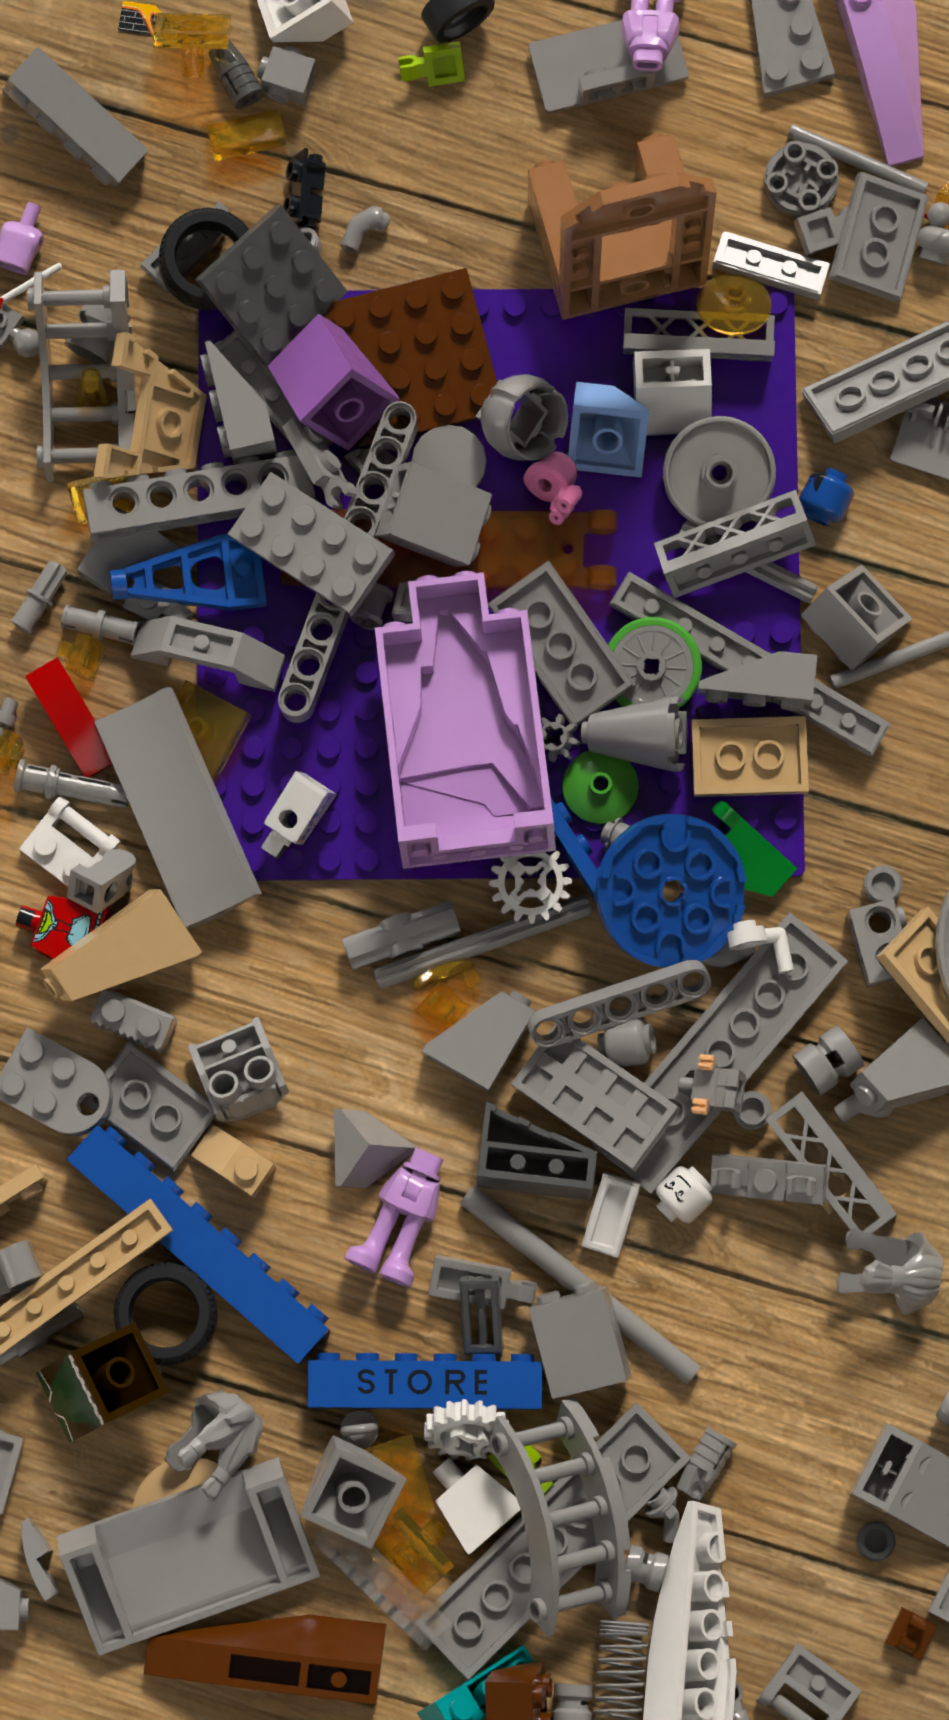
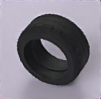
[159,208,249,310]
[114,1262,217,1366]

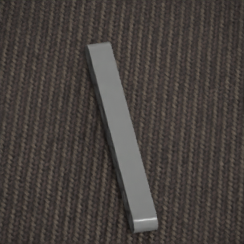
[278,401,418,723]

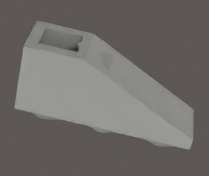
[697,651,817,711]

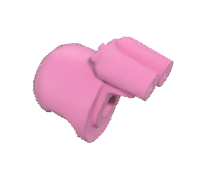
[523,451,582,525]

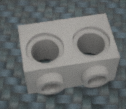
[846,898,907,988]

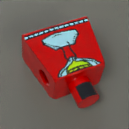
[15,896,112,960]

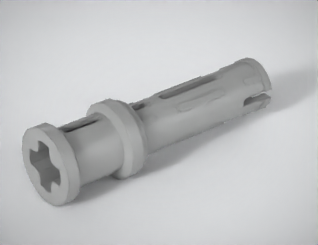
[13,759,129,809]

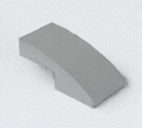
[21,1518,62,1601]

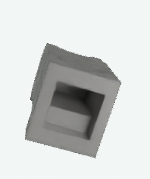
[67,849,136,914]

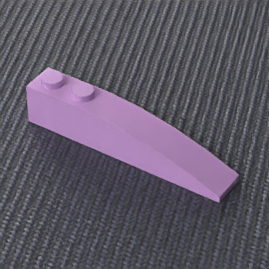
[835,0,924,167]

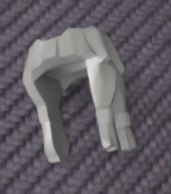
[836,1228,943,1315]
[164,1389,263,1501]

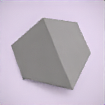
[334,1109,420,1188]

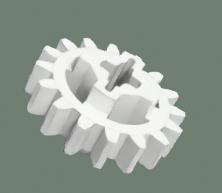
[489,851,572,924]
[424,1399,509,1461]

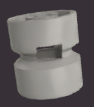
[64,305,131,364]
[792,1025,864,1096]

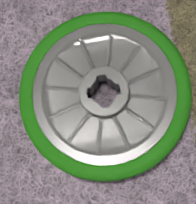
[608,617,702,708]

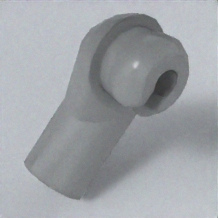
[340,206,390,253]
[834,1093,893,1123]

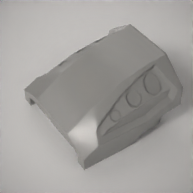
[187,1017,289,1121]

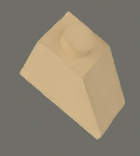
[191,1124,276,1199]

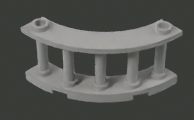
[27,270,136,482]
[489,1397,631,1637]

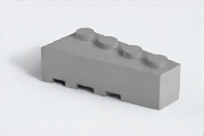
[3,47,149,188]

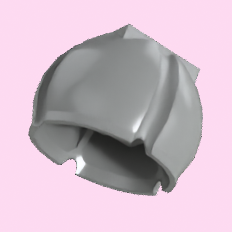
[475,374,568,461]

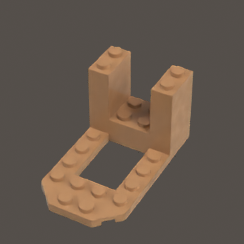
[528,134,717,320]

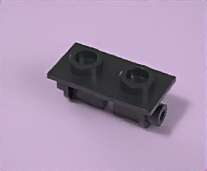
[283,148,326,230]

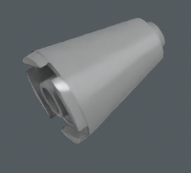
[581,695,687,772]

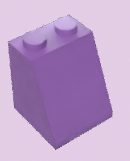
[268,314,399,451]

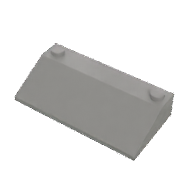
[57,1457,321,1656]

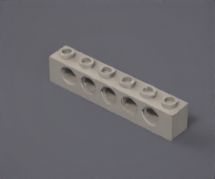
[83,450,315,542]

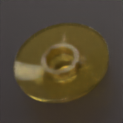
[697,274,772,335]

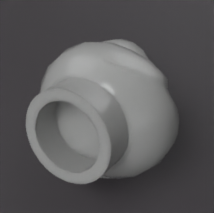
[917,202,949,266]

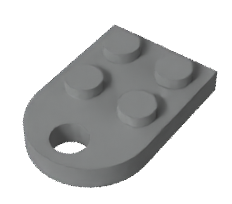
[0,1027,113,1136]

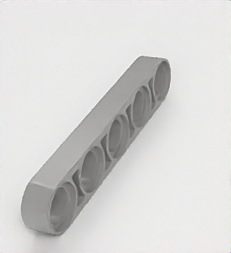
[528,960,711,1048]

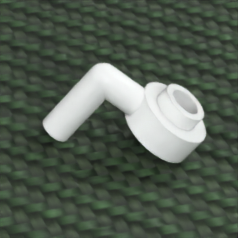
[727,920,794,974]

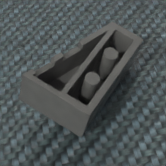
[476,1101,597,1201]

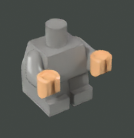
[678,1054,746,1116]

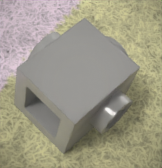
[258,46,317,105]

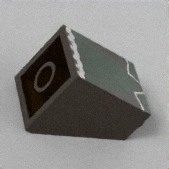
[36,1322,169,1443]

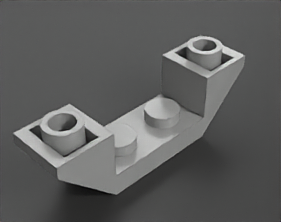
[131,616,286,692]

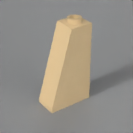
[40,889,202,1001]

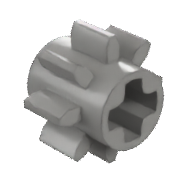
[541,714,581,763]

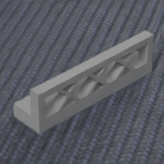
[623,308,775,362]
[654,490,816,598]
[765,1092,897,1233]

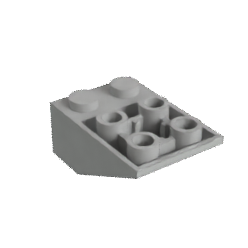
[200,341,277,465]
[849,1424,949,1547]

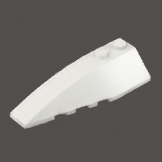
[643,1501,737,1720]

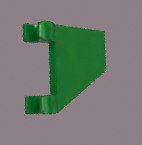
[712,801,798,897]

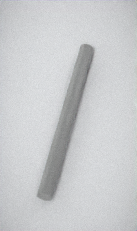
[460,1186,701,1385]

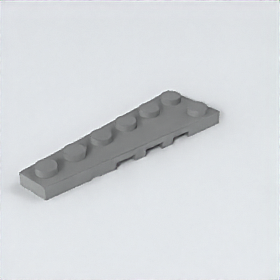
[751,0,835,98]

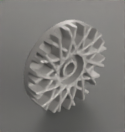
[662,416,776,526]

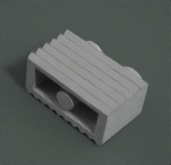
[90,988,177,1055]

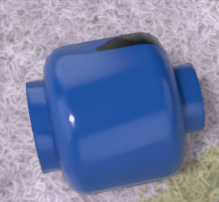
[799,468,854,527]

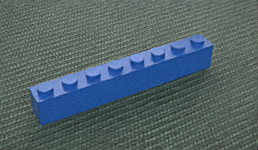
[66,1125,331,1365]

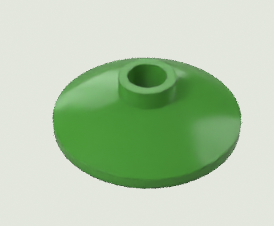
[562,751,638,824]

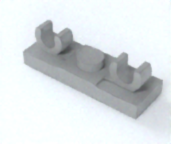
[710,1153,828,1205]

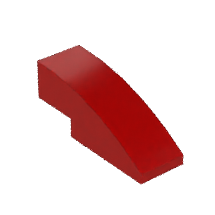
[25,657,113,778]

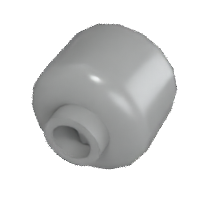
[598,1017,656,1067]

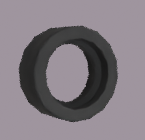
[421,0,495,43]

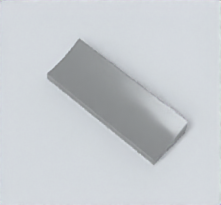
[94,687,262,928]

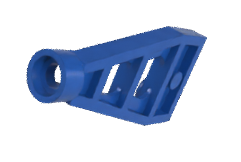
[110,534,267,611]

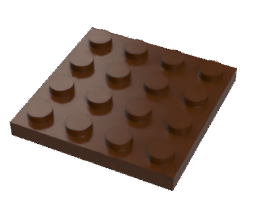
[324,268,497,449]

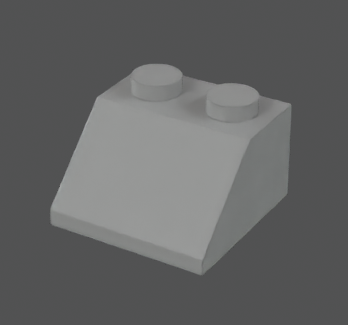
[801,564,912,670]

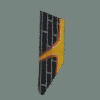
[118,1,179,38]

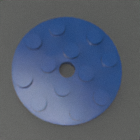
[596,814,747,967]

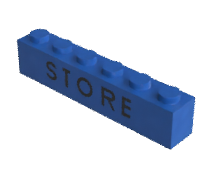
[308,1353,542,1410]

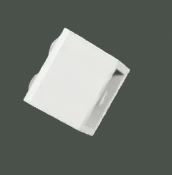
[633,349,712,436]

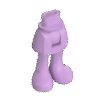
[621,0,681,71]
[343,1148,443,1288]

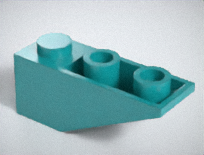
[417,1645,534,1720]

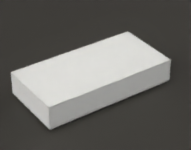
[581,1172,642,1258]

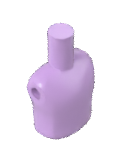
[0,202,44,275]

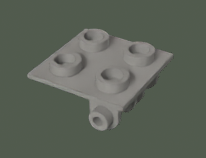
[889,398,949,480]

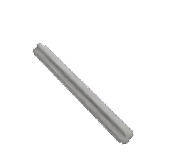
[374,895,592,989]

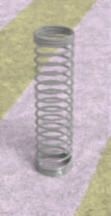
[593,1620,650,1720]

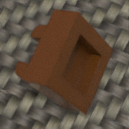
[884,1607,938,1661]

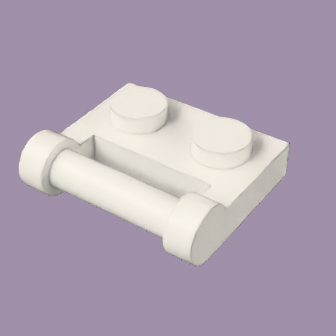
[19,796,121,887]

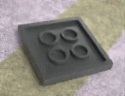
[195,205,348,366]

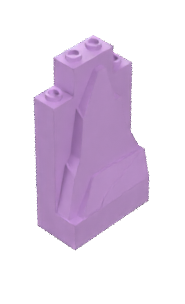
[375,571,556,869]

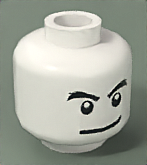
[656,1166,713,1223]

